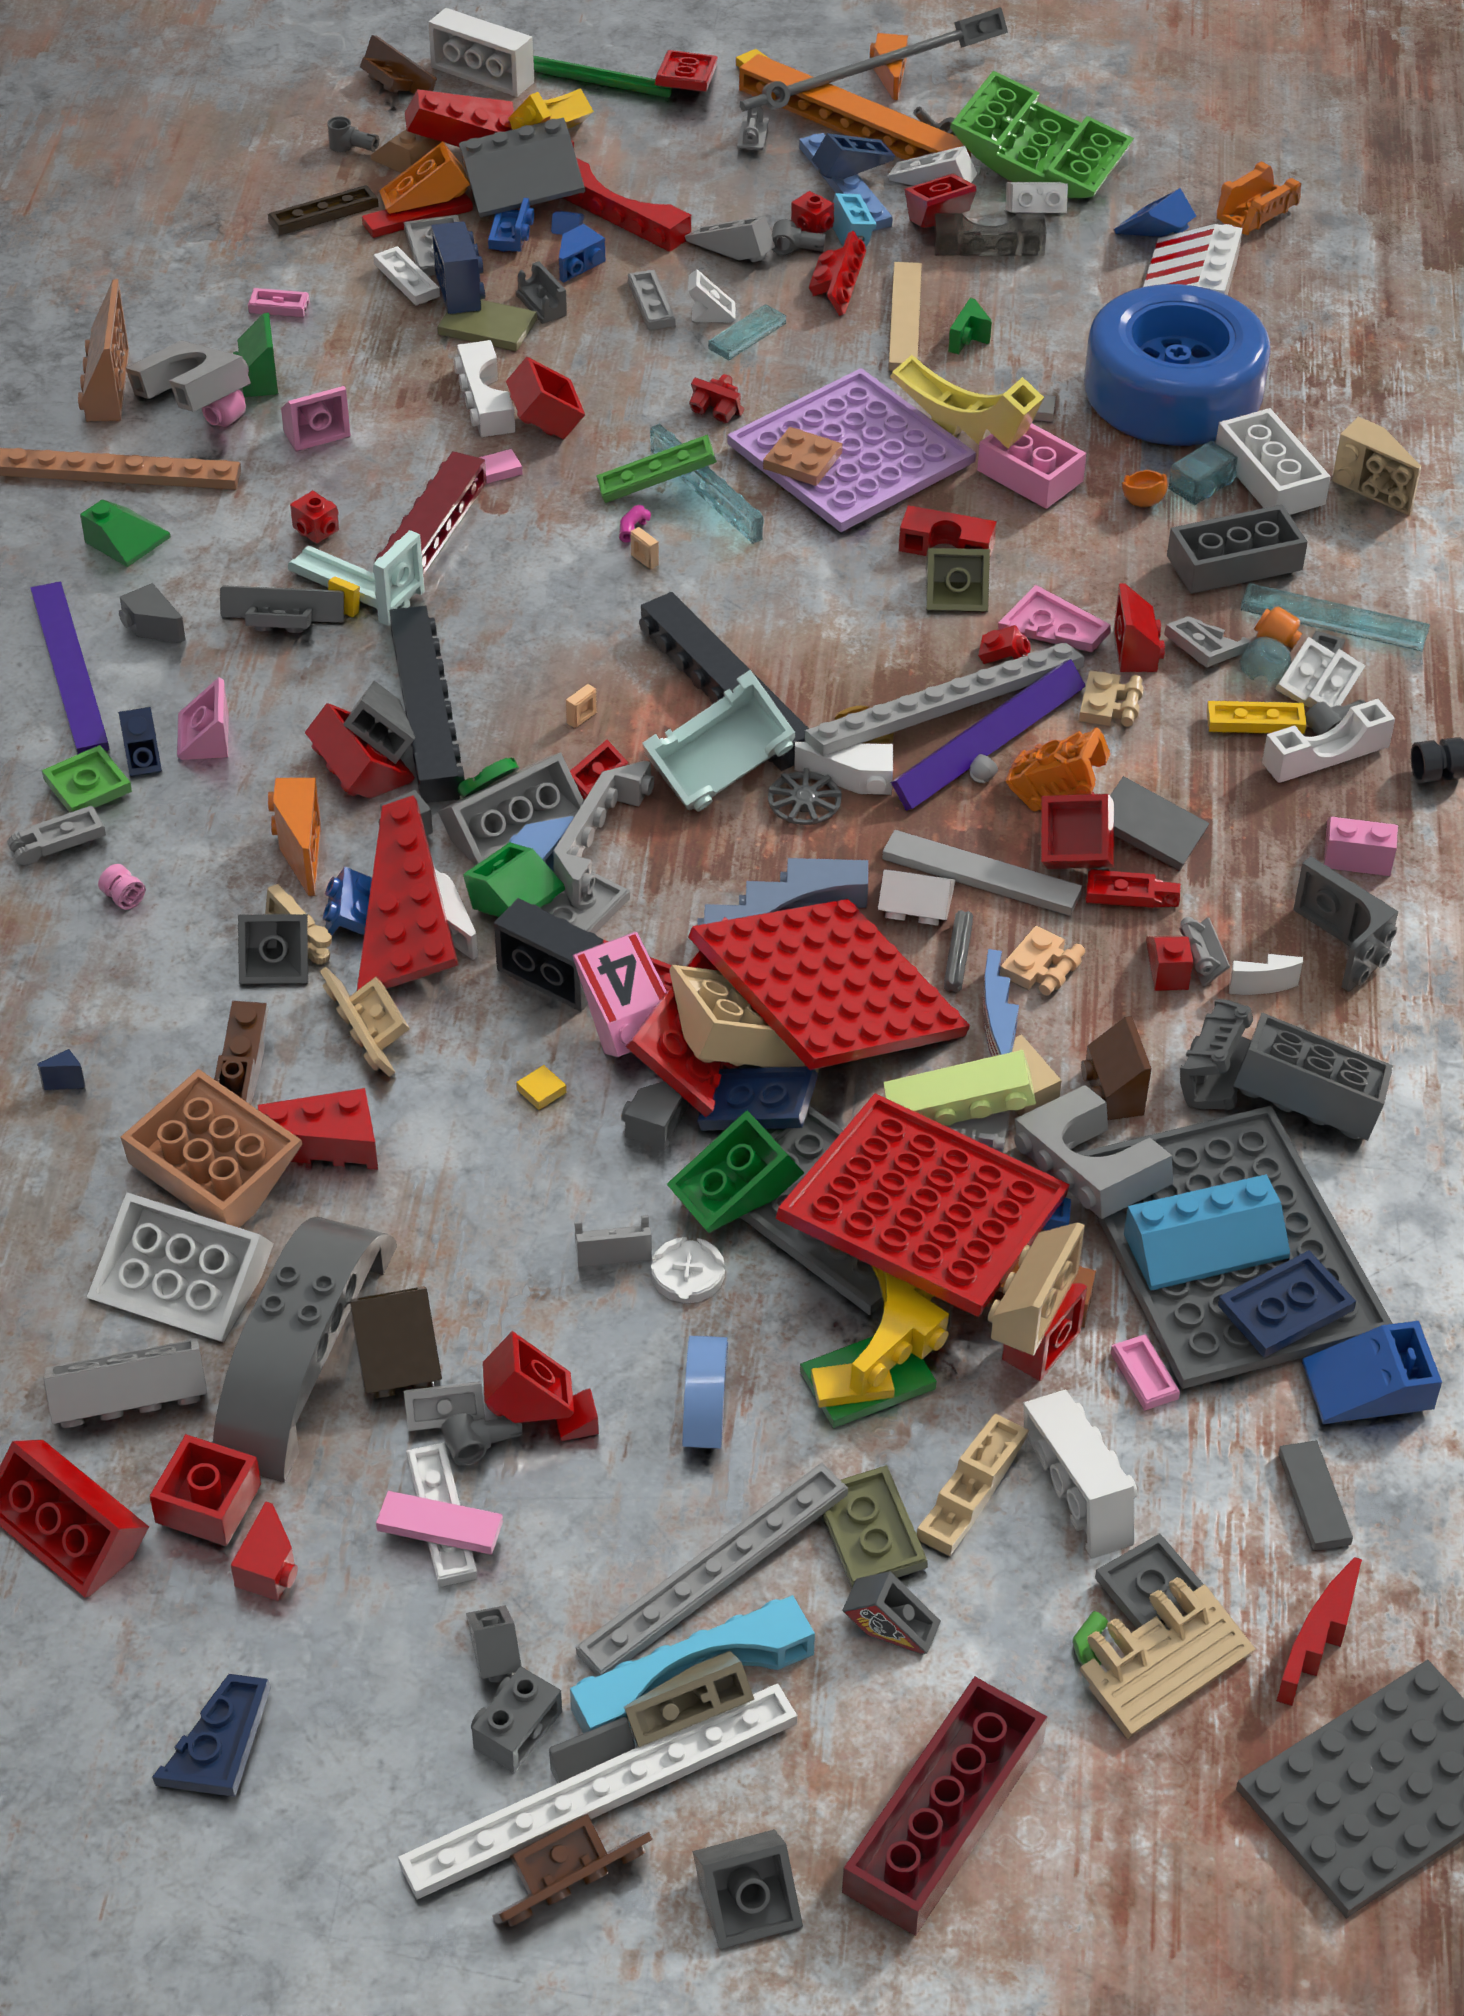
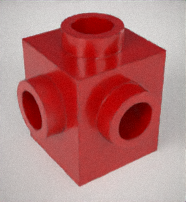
[791,191,834,234]
[290,490,339,544]

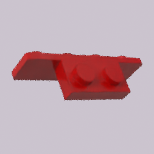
[808,231,866,316]

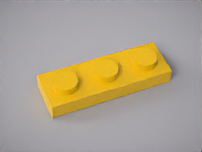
[1206,701,1306,734]

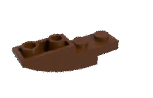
[214,1001,269,1105]

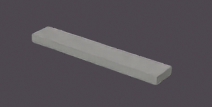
[882,830,1082,916]

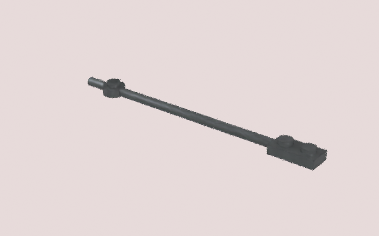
[740,7,1008,112]

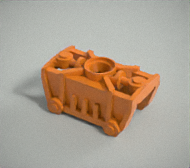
[1217,161,1302,235]
[1006,727,1111,811]

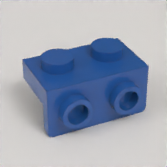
[488,198,534,252]
[323,867,372,935]

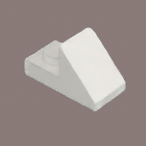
[688,269,736,323]

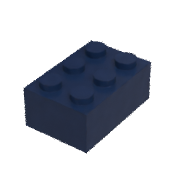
[431,221,485,314]

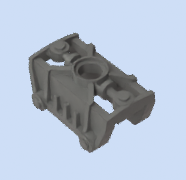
[1180,999,1253,1110]

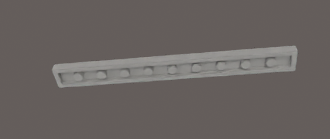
[805,642,1084,756]

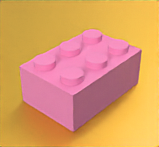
[977,423,1086,509]

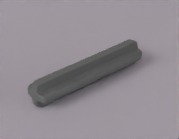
[944,910,974,993]

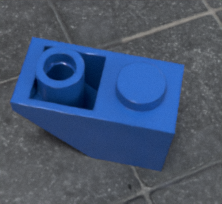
[559,224,606,283]

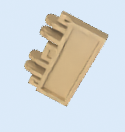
[1079,1577,1256,1739]

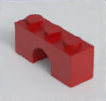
[898,505,997,557]

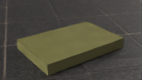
[437,300,537,351]
[822,1465,928,1589]

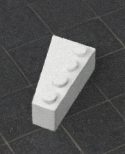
[1023,1389,1138,1559]

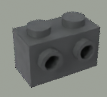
[471,1666,562,1773]

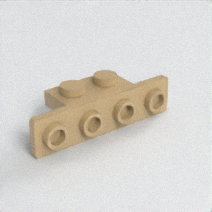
[320,967,410,1077]

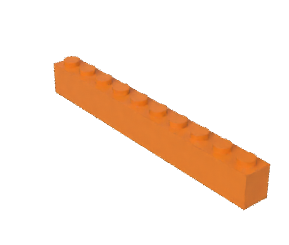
[739,54,971,160]

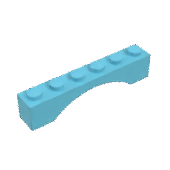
[570,1595,815,1733]

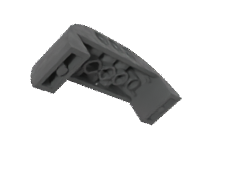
[212,1216,397,1483]

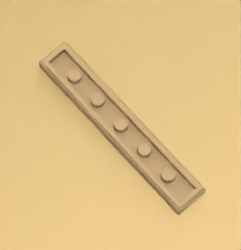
[889,262,922,371]

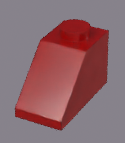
[1146,935,1193,991]
[231,1501,298,1601]

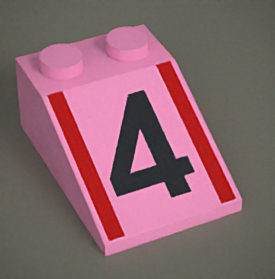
[572,932,667,1057]

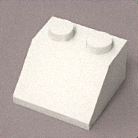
[878,870,955,925]

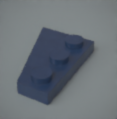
[152,1674,271,1797]

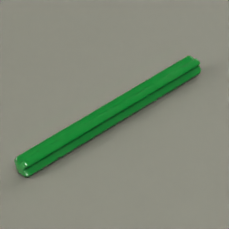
[533,55,672,98]

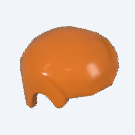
[1122,470,1168,508]

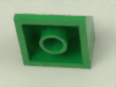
[233,313,279,398]

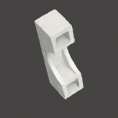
[453,340,515,437]
[1262,699,1395,783]

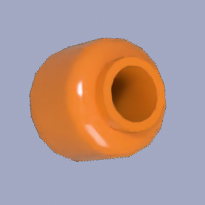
[1254,606,1303,653]

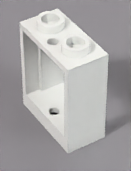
[1006,182,1068,213]

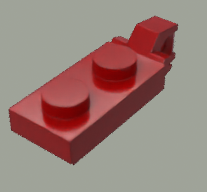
[1086,870,1181,908]

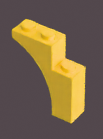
[508,88,594,130]

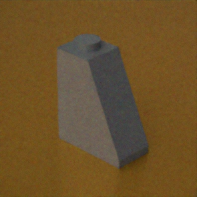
[343,681,415,764]

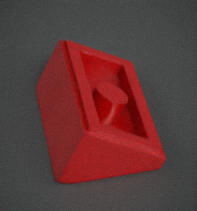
[570,739,629,799]

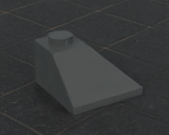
[238,914,309,984]

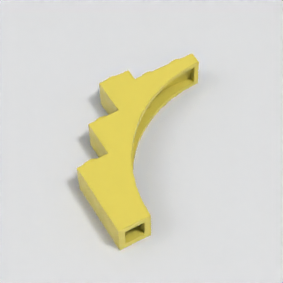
[890,355,1044,449]

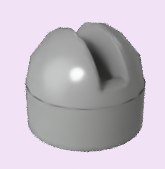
[970,754,998,783]

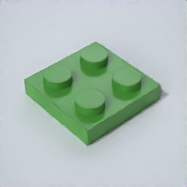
[42,745,132,813]

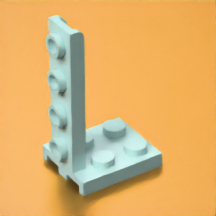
[288,530,425,626]

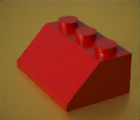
[305,703,415,799]

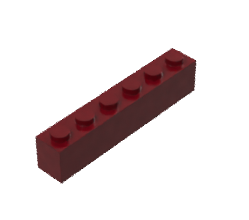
[375,451,487,575]

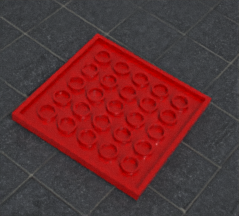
[688,899,971,1070]
[775,1093,1070,1317]

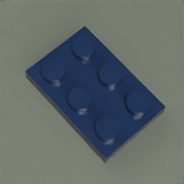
[697,1066,818,1131]
[1218,1250,1356,1358]

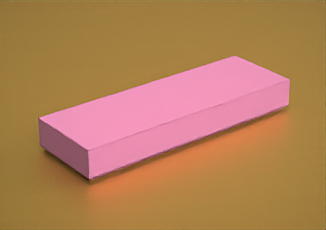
[376,1491,503,1555]

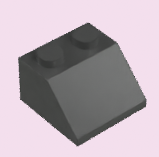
[692,1829,803,1949]

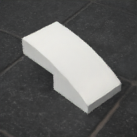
[1229,954,1303,995]

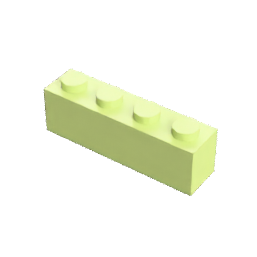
[884,1050,1036,1126]

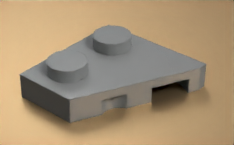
[1164,616,1251,668]

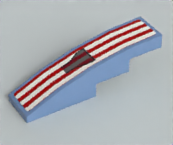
[983,949,1019,1057]

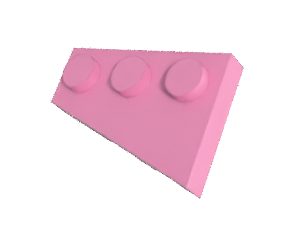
[998,585,1111,652]

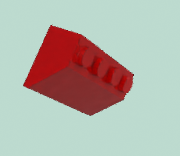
[0,1439,150,1597]

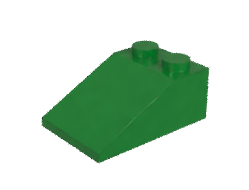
[667,1110,804,1233]

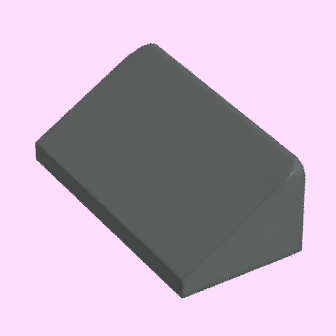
[549,1717,635,1784]

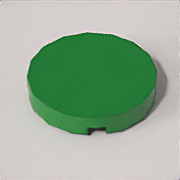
[457,757,520,799]

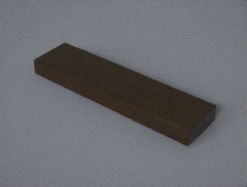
[268,185,379,236]

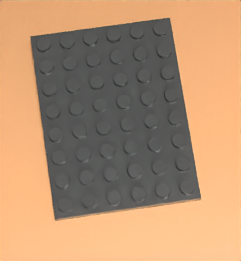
[1078,1106,1393,1389]

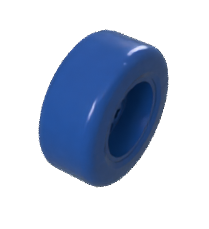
[1084,284,1271,446]

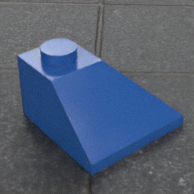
[1113,188,1196,237]

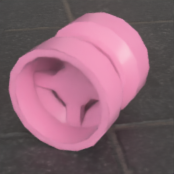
[98,864,146,910]

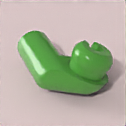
[1072,1611,1108,1665]

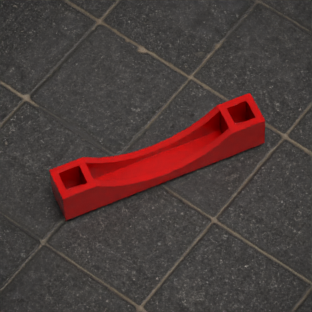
[562,158,691,252]

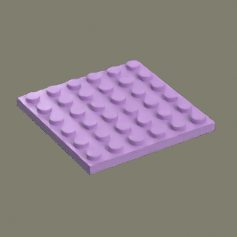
[727,368,976,532]

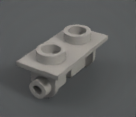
[737,106,769,151]
[1179,917,1230,987]

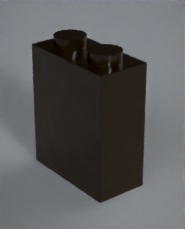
[349,1286,442,1398]

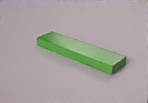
[596,434,717,503]

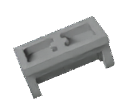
[574,1215,652,1267]

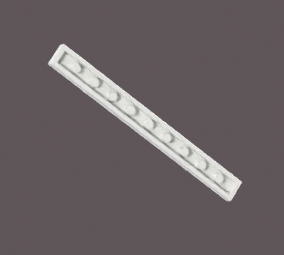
[398,1683,797,1900]

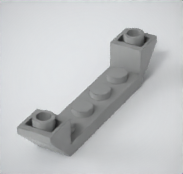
[554,761,654,906]

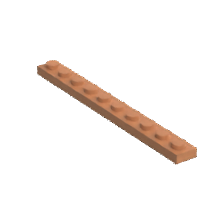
[0,448,241,490]

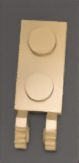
[265,884,332,965]

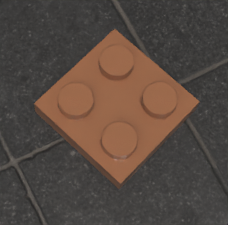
[763,427,843,486]

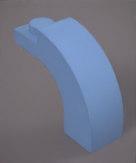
[682,1336,728,1448]

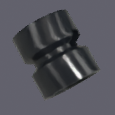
[1410,737,1464,784]

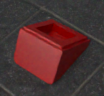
[555,1388,599,1441]

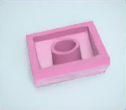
[177,677,229,760]

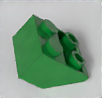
[463,842,565,917]

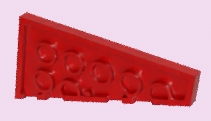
[357,795,458,991]
[625,917,728,1117]

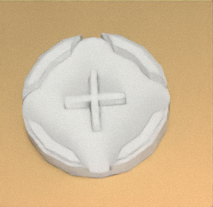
[651,1237,725,1303]

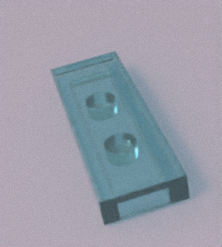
[708,304,786,361]

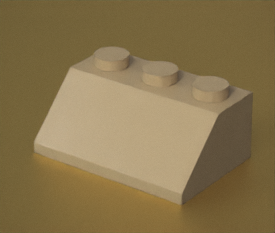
[988,1222,1085,1356]

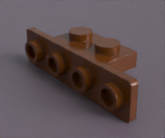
[360,35,437,95]
[492,1814,653,1927]

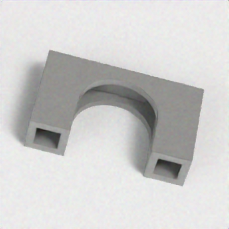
[125,340,251,412]
[1014,1085,1173,1219]

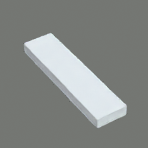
[406,1442,477,1587]

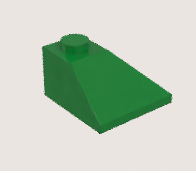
[80,499,171,567]

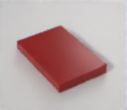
[655,50,718,92]

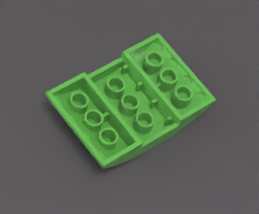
[950,71,1134,198]

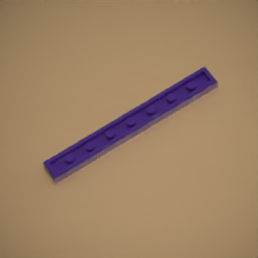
[30,581,110,755]
[890,659,1086,811]

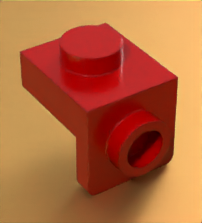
[978,625,1031,664]

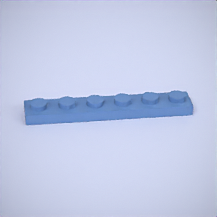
[799,133,893,231]

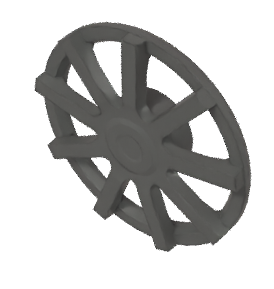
[768,768,841,825]

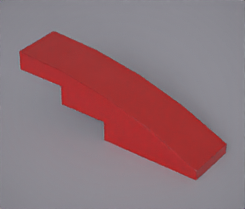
[1276,1557,1362,1706]

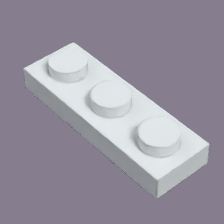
[373,246,440,305]

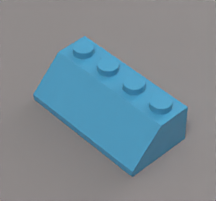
[1124,1174,1290,1291]

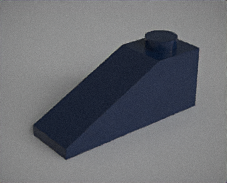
[812,133,896,179]

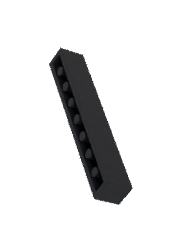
[639,592,809,771]
[389,605,465,803]

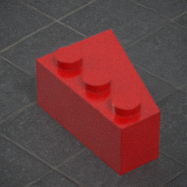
[257,1088,378,1170]

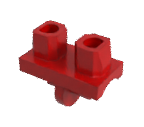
[689,374,745,424]

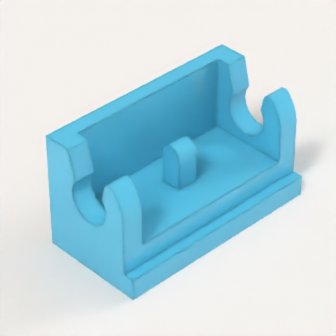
[833,193,877,247]

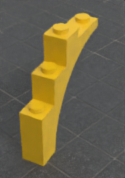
[849,1265,949,1396]

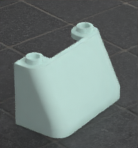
[642,670,795,811]

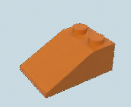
[379,141,470,214]
[268,778,321,896]

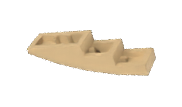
[916,1414,1029,1556]

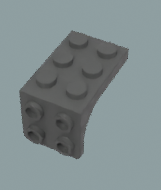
[1293,856,1399,992]

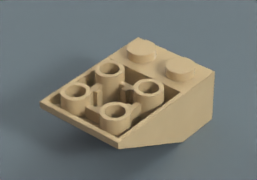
[1332,416,1421,516]

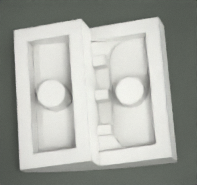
[1275,637,1365,708]

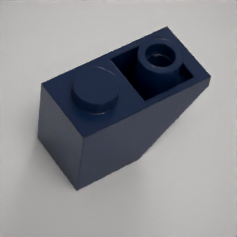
[118,707,162,776]

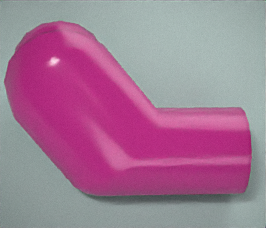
[619,505,651,543]

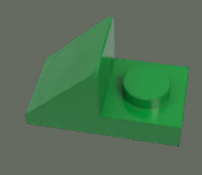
[948,298,992,355]

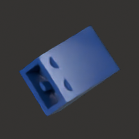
[1302,1320,1442,1424]

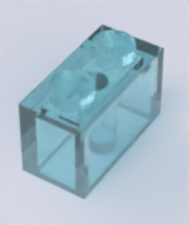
[1168,441,1238,505]

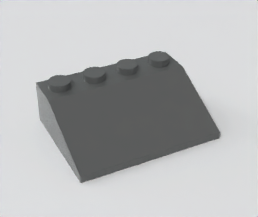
[459,117,585,218]
[1233,1013,1394,1141]

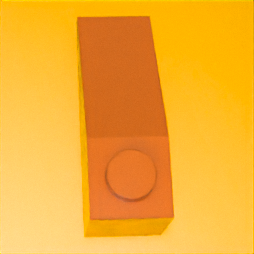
[870,33,908,100]

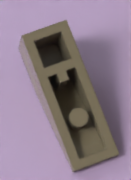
[624,1651,755,1747]

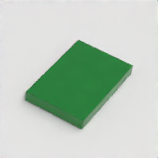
[800,1336,937,1428]

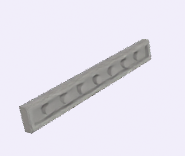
[575,1463,848,1676]

